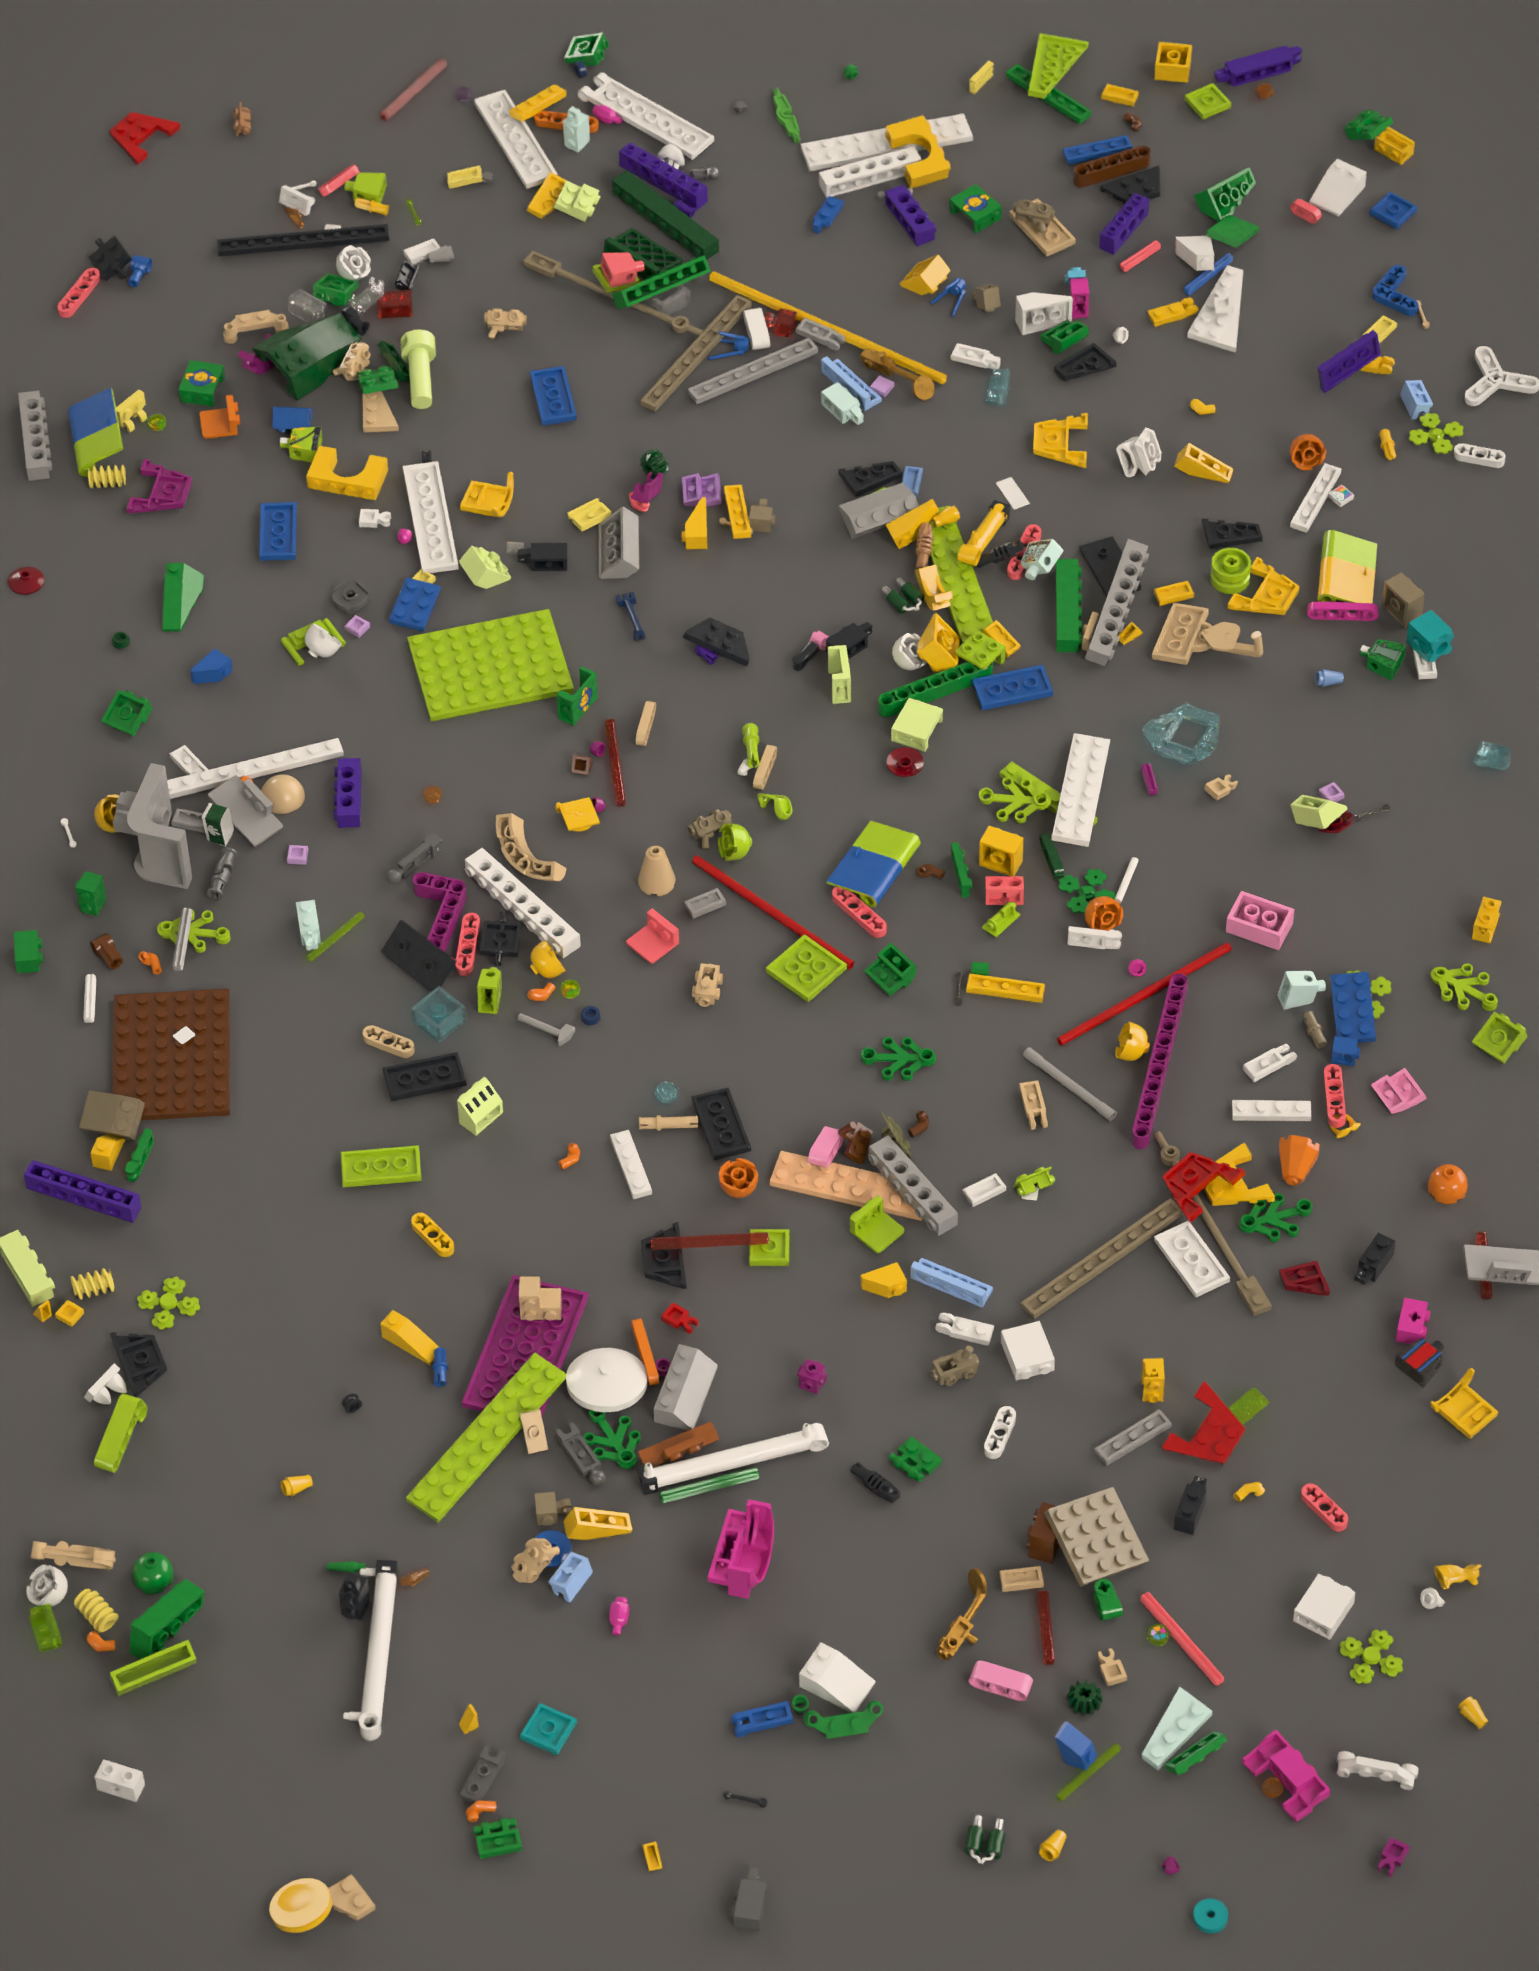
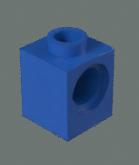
[1331,1037,1360,1066]

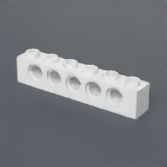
[819,146,921,198]

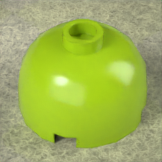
[718,823,752,861]

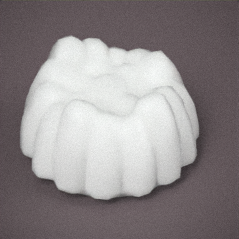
[1113,327,1129,344]
[737,759,751,776]

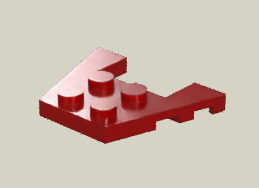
[110,112,181,165]
[1162,1152,1245,1223]
[1162,1381,1246,1465]

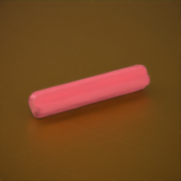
[1119,240,1161,272]

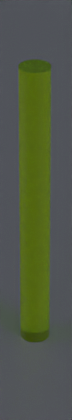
[306,911,365,962]
[1056,1743,1121,1802]

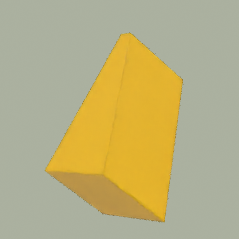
[1118,622,1143,645]
[33,1300,52,1323]
[458,1704,479,1734]
[642,1842,662,1871]

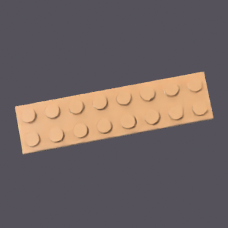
[770,1151,924,1221]

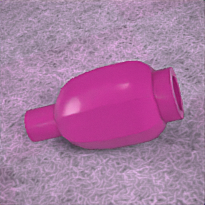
[592,105,623,125]
[609,1597,630,1636]

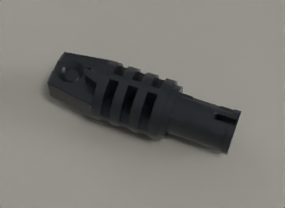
[977,540,1024,568]
[850,1462,901,1503]

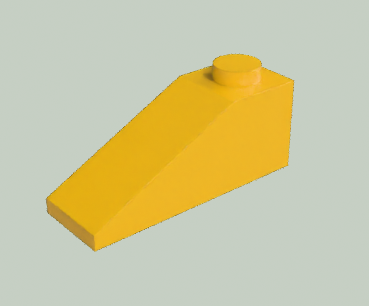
[1174,443,1233,483]
[682,497,707,549]
[886,499,939,549]
[380,1310,439,1365]
[563,1507,632,1540]

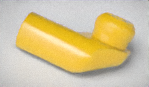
[1190,399,1215,415]
[1233,1482,1265,1502]

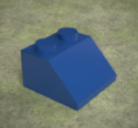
[272,406,313,432]

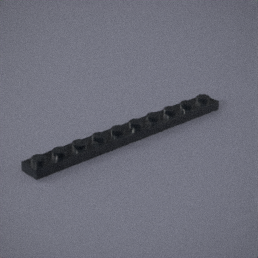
[217,224,389,257]

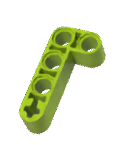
[94,1393,147,1473]

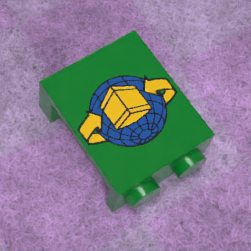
[949,184,1002,234]
[179,360,225,407]
[557,666,598,726]

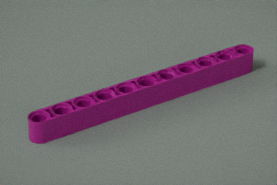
[1132,974,1188,1149]

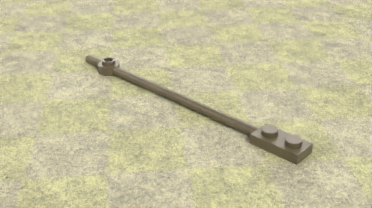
[523,251,703,336]
[1154,1131,1272,1317]

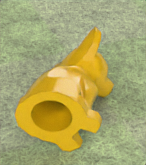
[1434,1564,1481,1590]

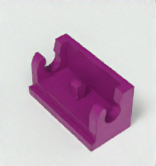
[631,472,663,503]

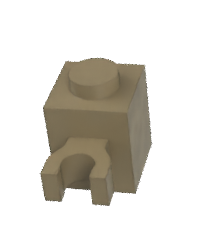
[972,284,1001,312]
[749,498,776,533]
[534,1492,571,1526]

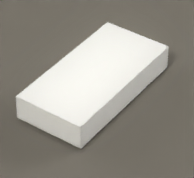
[403,238,441,265]
[962,1173,1006,1207]

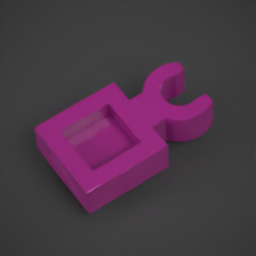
[1378,1837,1410,1877]

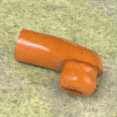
[138,951,162,974]
[527,982,555,1001]
[558,1143,580,1170]
[87,1631,116,1652]
[466,1800,496,1822]

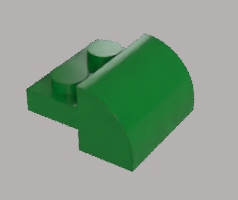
[1040,320,1089,354]
[864,942,917,997]

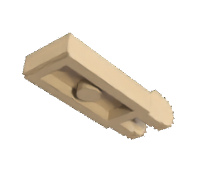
[1019,1080,1048,1130]

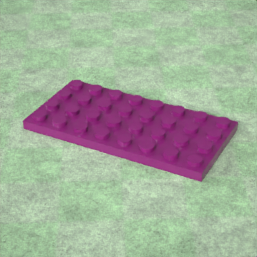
[462,1275,589,1418]

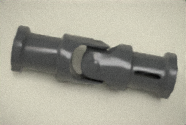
[206,847,237,901]

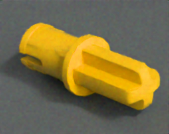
[355,198,389,216]
[1379,429,1396,461]

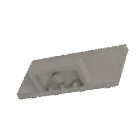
[208,775,283,847]
[1463,1244,1539,1285]

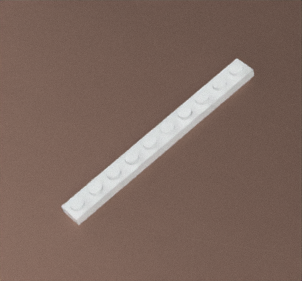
[167,738,344,799]

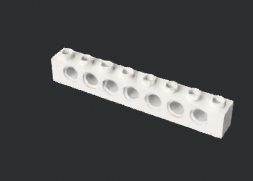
[465,848,581,958]

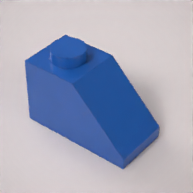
[190,649,233,684]
[1054,1721,1097,1771]

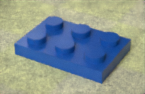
[389,577,441,632]

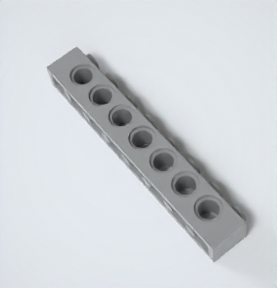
[1085,539,1149,666]

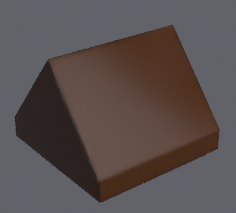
[571,754,593,775]

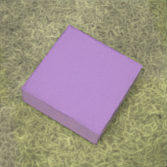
[870,376,894,397]
[344,615,370,638]
[1318,782,1345,802]
[287,845,308,865]

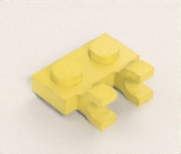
[116,390,147,432]

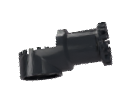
[340,305,370,336]

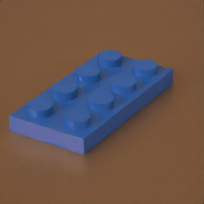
[530,366,577,426]
[259,502,297,561]
[972,665,1053,711]
[1330,972,1376,1043]

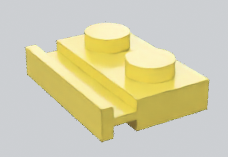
[567,498,612,531]

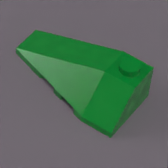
[1194,167,1256,222]
[162,563,204,631]

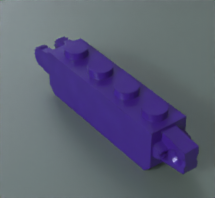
[1214,45,1302,86]

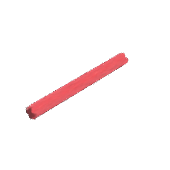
[1140,1592,1224,1686]

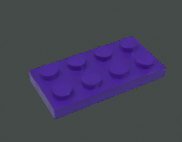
[1317,330,1381,393]

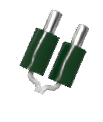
[882,578,925,614]
[964,1815,1005,1864]

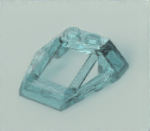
[1142,703,1220,765]

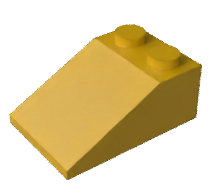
[917,613,960,673]

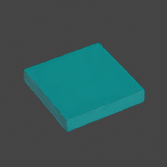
[520,1703,577,1755]

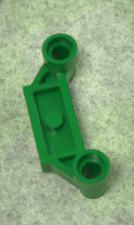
[803,1700,883,1739]

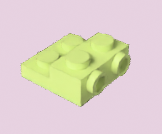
[554,181,601,222]

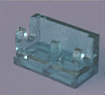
[986,369,1010,406]

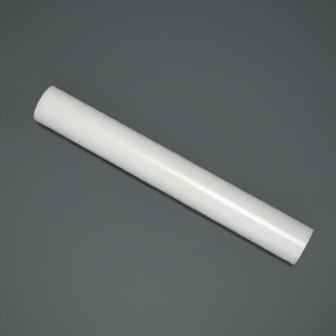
[1115,857,1139,904]

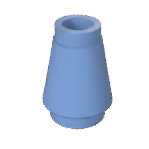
[1315,669,1344,687]

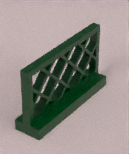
[603,228,683,279]

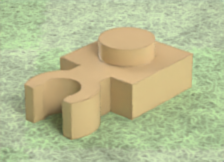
[1204,775,1238,801]
[1098,1648,1127,1686]

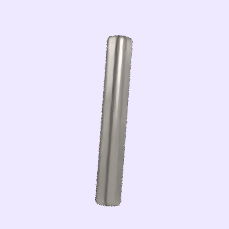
[172,908,192,971]

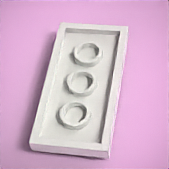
[1154,1221,1230,1298]

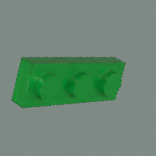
[951,842,972,898]
[1164,1731,1227,1775]

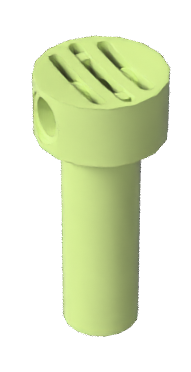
[400,330,436,409]

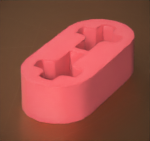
[1290,199,1322,224]

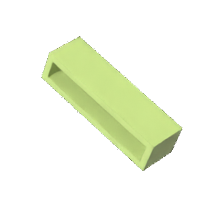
[0,1230,55,1307]

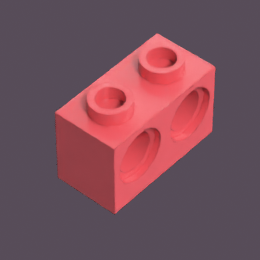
[985,876,1024,905]

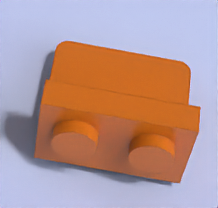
[200,395,240,439]

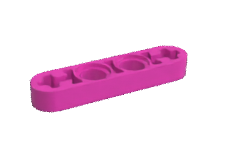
[1307,602,1379,621]

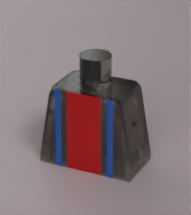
[1395,1339,1444,1388]

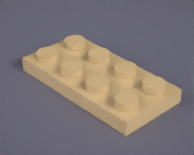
[1009,199,1076,257]

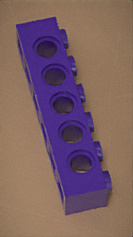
[619,142,708,211]
[24,1160,141,1223]

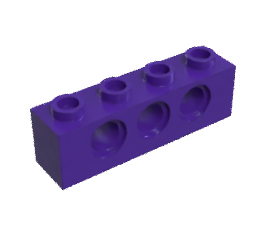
[885,185,936,246]
[1099,193,1149,255]
[333,758,362,828]

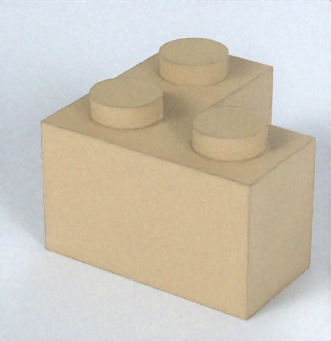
[519,1277,562,1321]

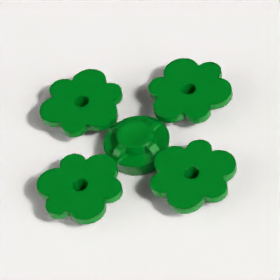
[1059,869,1115,913]

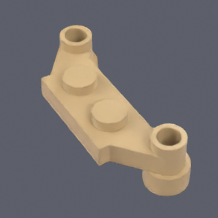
[223,310,289,344]

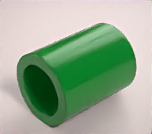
[971,962,989,976]

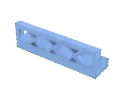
[821,356,882,411]
[911,1258,993,1308]

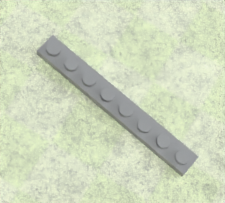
[688,338,818,404]

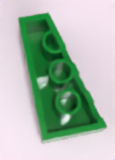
[129,1579,205,1660]

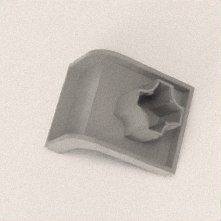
[113,763,192,889]

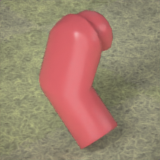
[628,492,650,512]

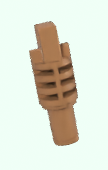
[915,522,933,569]

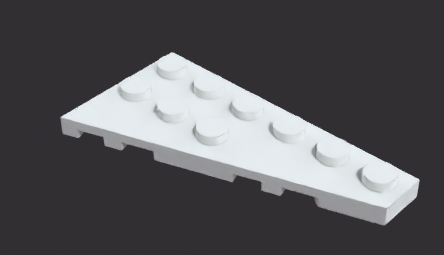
[1187,265,1243,353]

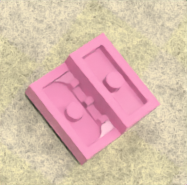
[1371,1068,1427,1114]

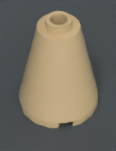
[638,846,676,896]

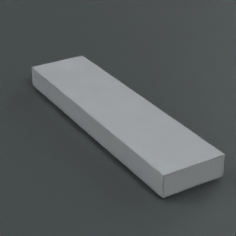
[1094,1409,1172,1466]

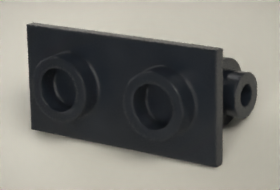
[395,261,420,296]

